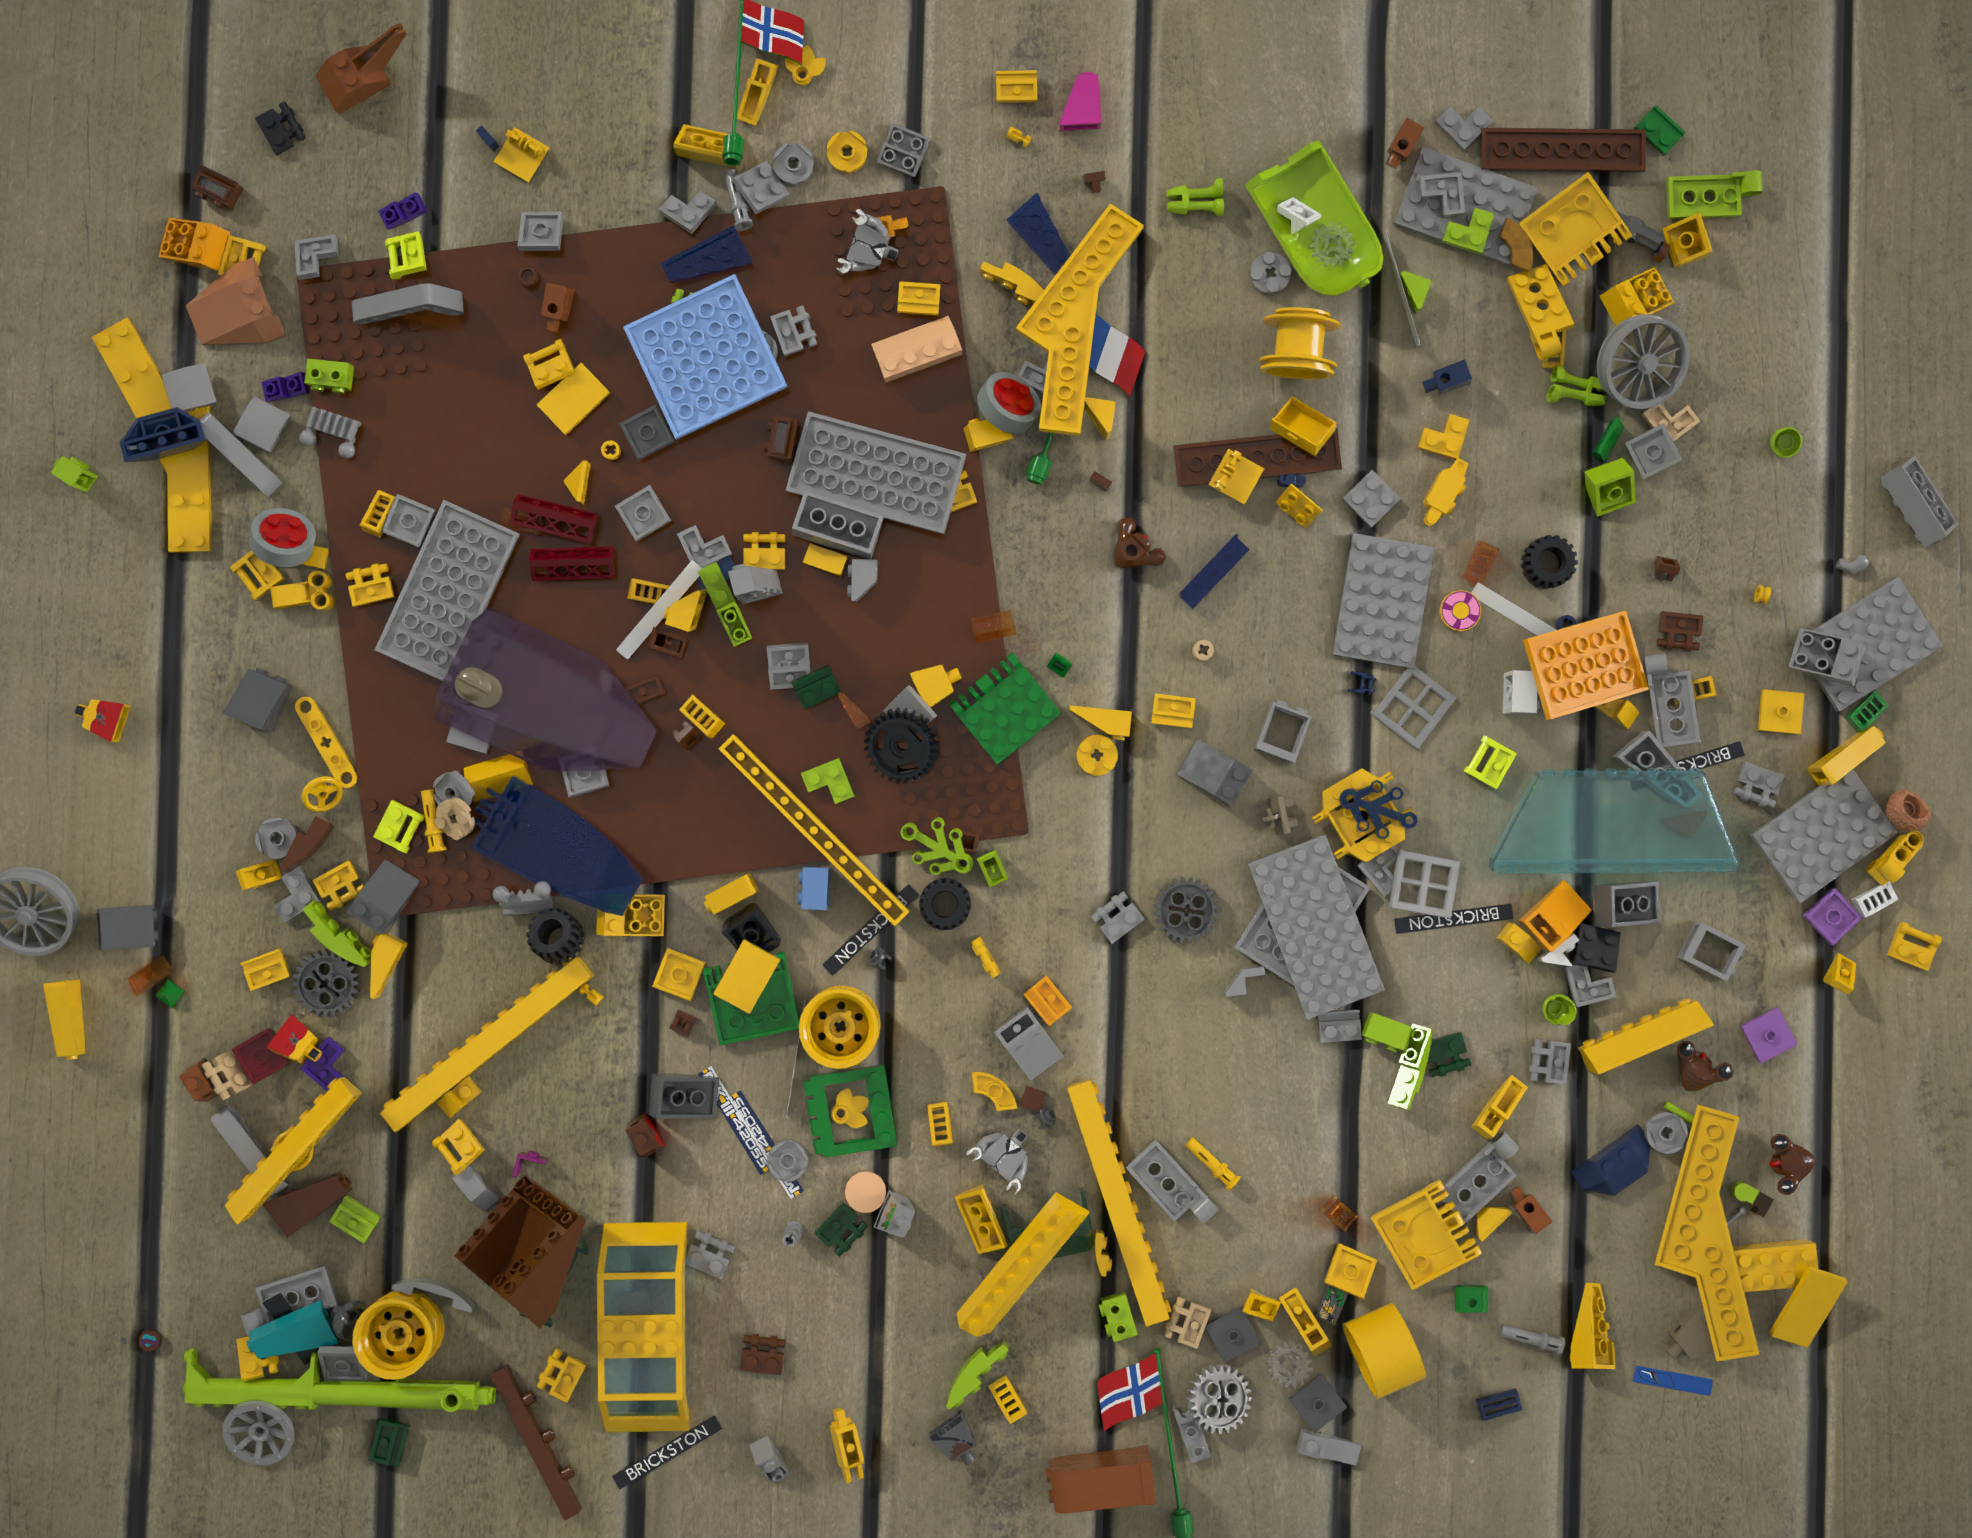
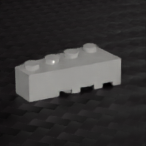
[728,564,783,604]
[1611,730,1702,808]

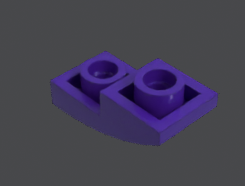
[378,192,428,230]
[261,372,310,402]

